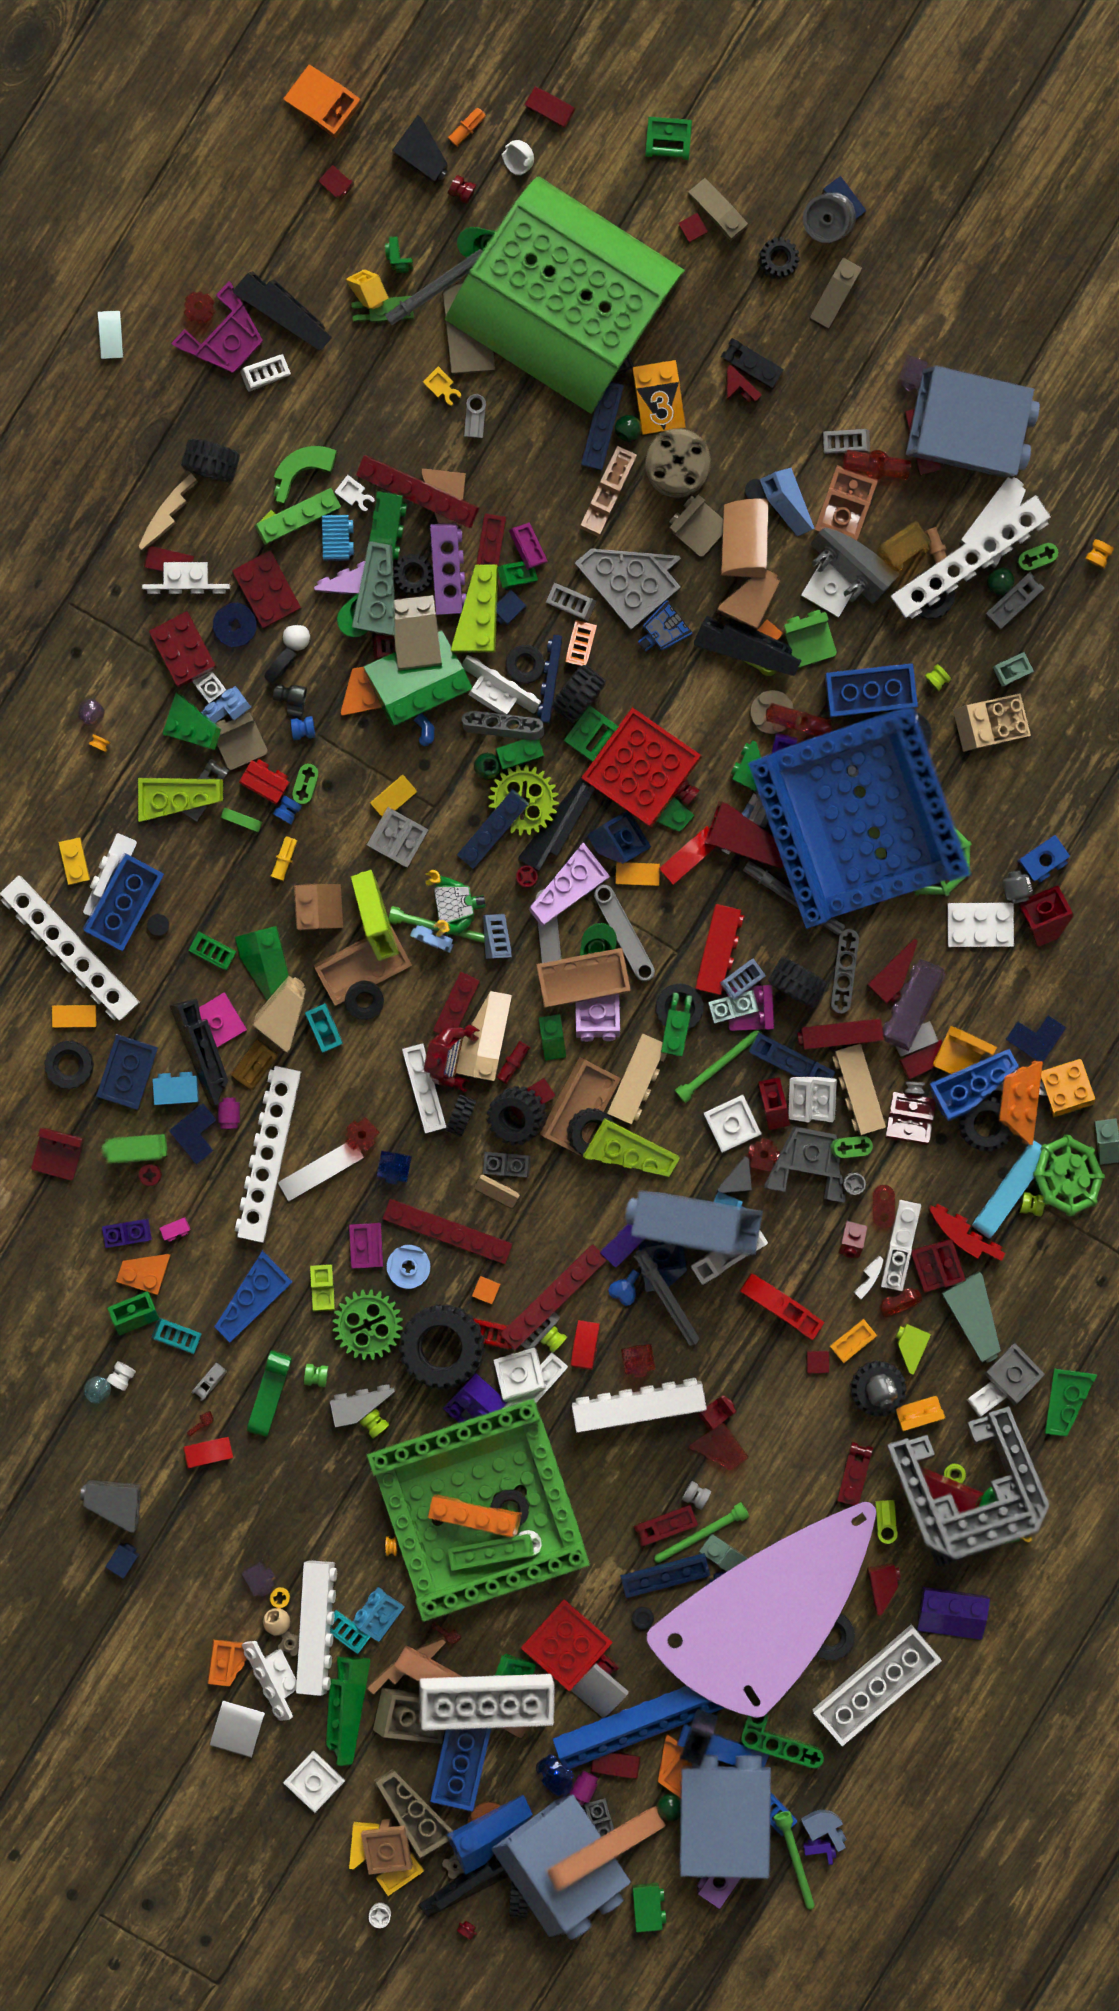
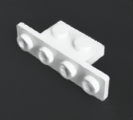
[142,562,231,594]
[462,655,541,715]
[83,833,137,916]
[242,1641,297,1721]

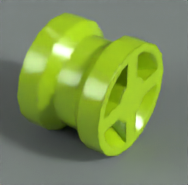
[924,664,952,692]
[540,1326,567,1353]

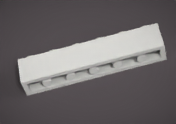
[296,1560,337,1696]

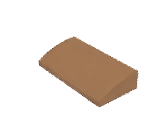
[721,499,768,578]
[314,925,412,1006]
[536,948,631,1009]
[539,1057,621,1156]

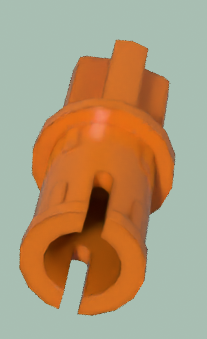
[447,108,486,147]

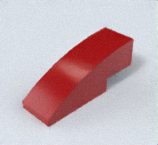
[659,826,715,885]

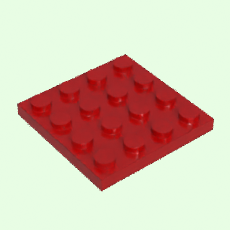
[581,707,702,827]

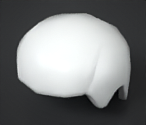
[502,140,534,175]

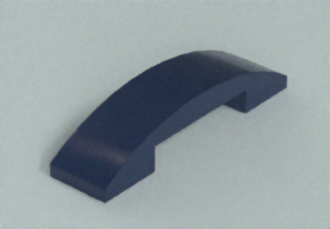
[749,1033,835,1078]

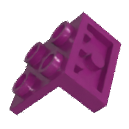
[728,985,774,1031]

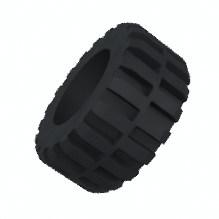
[399,1305,485,1389]

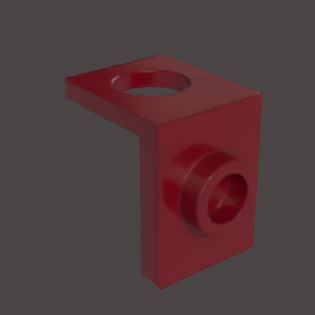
[319,165,354,201]

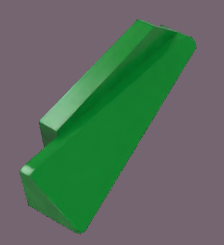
[326,1656,370,1766]

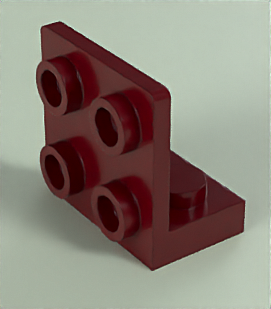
[31,1127,84,1180]

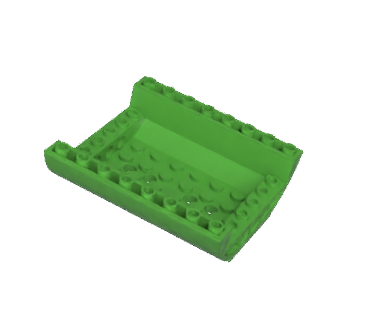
[444,176,685,414]
[367,1398,590,1621]

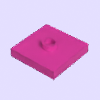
[199,992,247,1048]

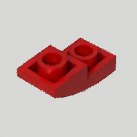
[571,1320,600,1370]
[183,1437,233,1469]

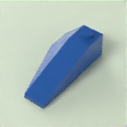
[446,1795,533,1874]

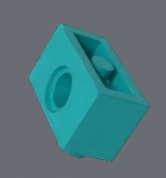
[305,1004,344,1052]

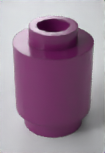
[218,1098,240,1128]
[570,1771,599,1805]

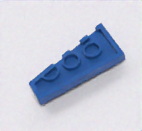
[215,1250,293,1342]

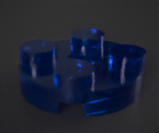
[213,603,257,647]
[536,1754,574,1797]

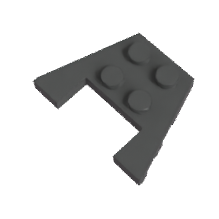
[764,1127,845,1203]

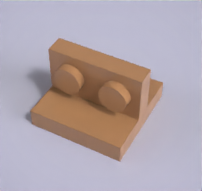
[361,1819,413,1874]

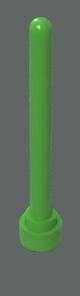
[389,906,485,943]
[675,1029,762,1104]
[654,1502,750,1563]
[774,1811,815,1910]

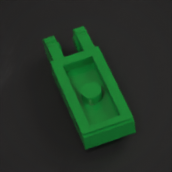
[661,993,692,1057]

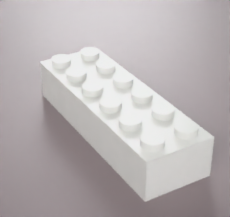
[572,1378,706,1432]
[812,1624,942,1746]
[420,1674,554,1730]

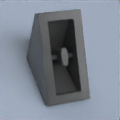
[717,1156,752,1193]

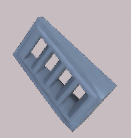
[483,914,512,959]
[720,959,766,1001]

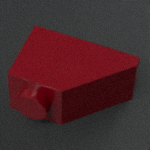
[758,1077,790,1130]

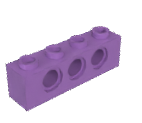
[431,523,466,615]
[697,1876,741,1909]

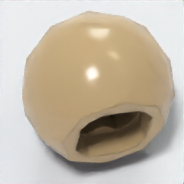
[263,1608,291,1636]

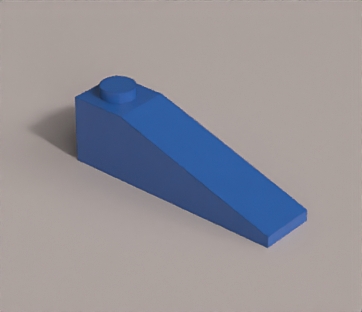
[930,1049,1019,1121]

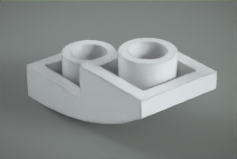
[193,671,226,703]

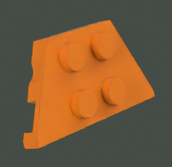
[341,666,382,716]
[1000,1061,1043,1145]
[658,1733,692,1799]

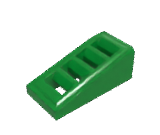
[188,931,237,971]

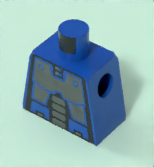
[638,600,692,652]

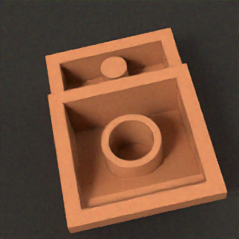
[815,466,878,541]

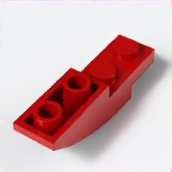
[928,1204,1006,1261]
[739,1273,825,1340]

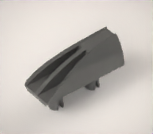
[810,528,900,604]

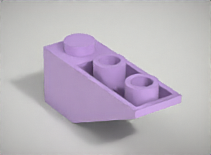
[314,561,365,595]

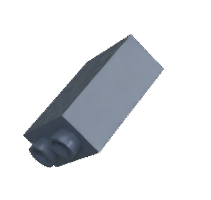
[906,366,1040,478]
[626,1191,763,1254]
[681,1755,771,1878]
[491,1795,631,1940]

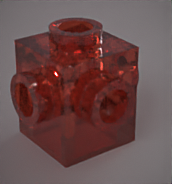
[183,291,216,325]
[344,1117,380,1151]
[747,1138,780,1172]
[621,1344,656,1378]

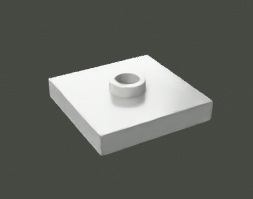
[801,562,853,618]
[704,1095,761,1152]
[494,1347,546,1402]
[283,1750,345,1813]

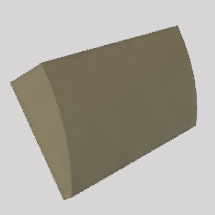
[443,284,495,375]

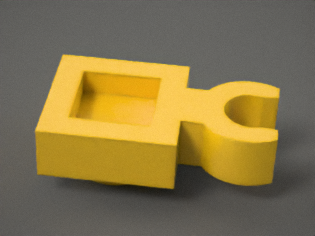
[423,366,462,406]

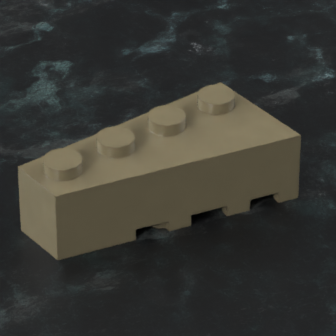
[374,1769,453,1858]

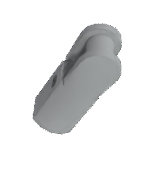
[191,1363,227,1402]

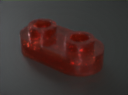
[872,1184,895,1228]
[879,1288,923,1317]

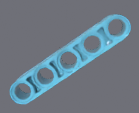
[971,1140,1042,1239]

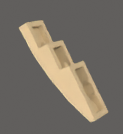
[139,474,198,551]

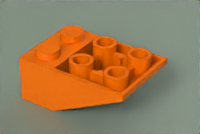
[283,64,361,139]

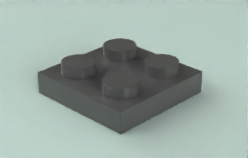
[984,1343,1045,1405]

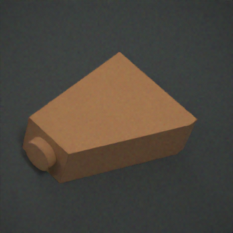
[422,469,466,527]

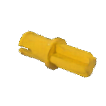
[271,837,297,881]

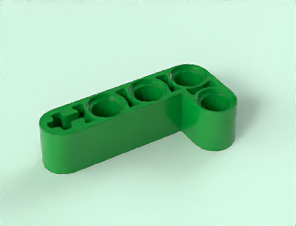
[246,1350,293,1437]
[741,1705,824,1768]

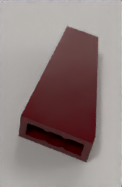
[704,801,784,868]
[797,1018,884,1049]
[899,1466,984,1514]

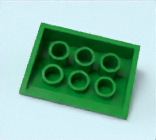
[363,630,473,726]

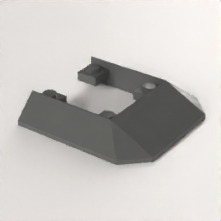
[887,1407,1049,1559]

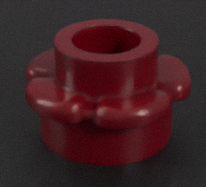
[457,1920,477,1940]

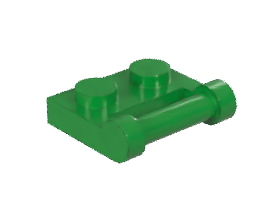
[645,117,692,160]
[564,705,619,762]

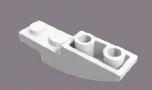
[881,1200,921,1291]

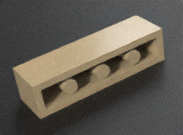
[607,1034,667,1124]
[832,1044,886,1135]

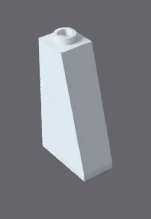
[960,477,1026,568]

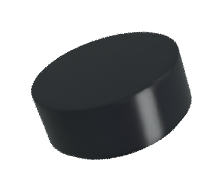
[745,479,765,499]
[147,914,170,936]
[632,1606,654,1629]

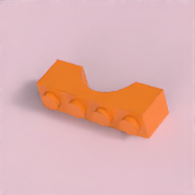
[428,1494,522,1537]

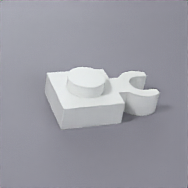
[335,475,375,512]

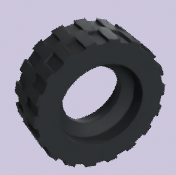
[911,571,955,620]
[655,983,704,1030]
[44,1041,94,1089]
[566,1108,615,1155]
[816,1613,855,1660]

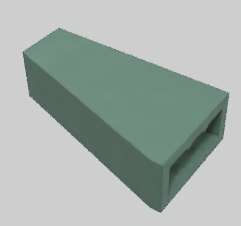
[941,1271,1001,1363]

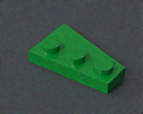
[162,693,221,750]

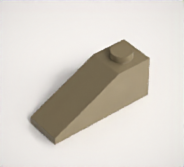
[688,178,748,242]
[810,258,862,329]

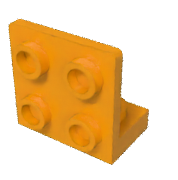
[933,1026,997,1074]
[1041,1059,1095,1118]

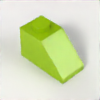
[895,1323,931,1375]

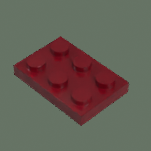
[232,550,301,629]
[149,611,217,688]

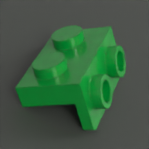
[385,237,413,273]

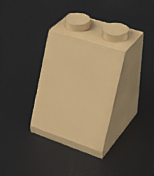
[253,976,306,1052]

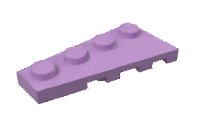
[529,842,610,926]

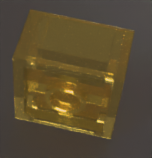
[878,520,931,571]

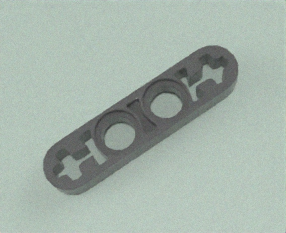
[461,711,544,740]
[831,929,859,1013]

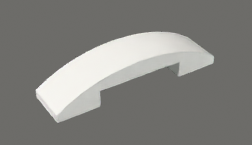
[278,1139,364,1201]

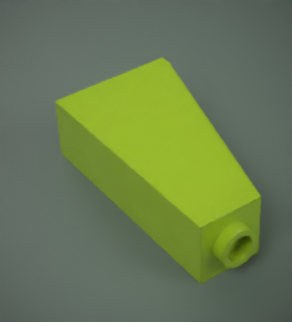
[351,870,399,961]

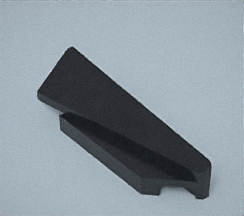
[233,271,332,350]
[694,616,801,676]
[518,775,595,871]
[170,998,228,1105]
[418,1859,509,1917]

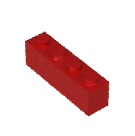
[695,904,744,995]

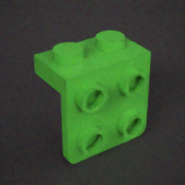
[783,610,837,667]

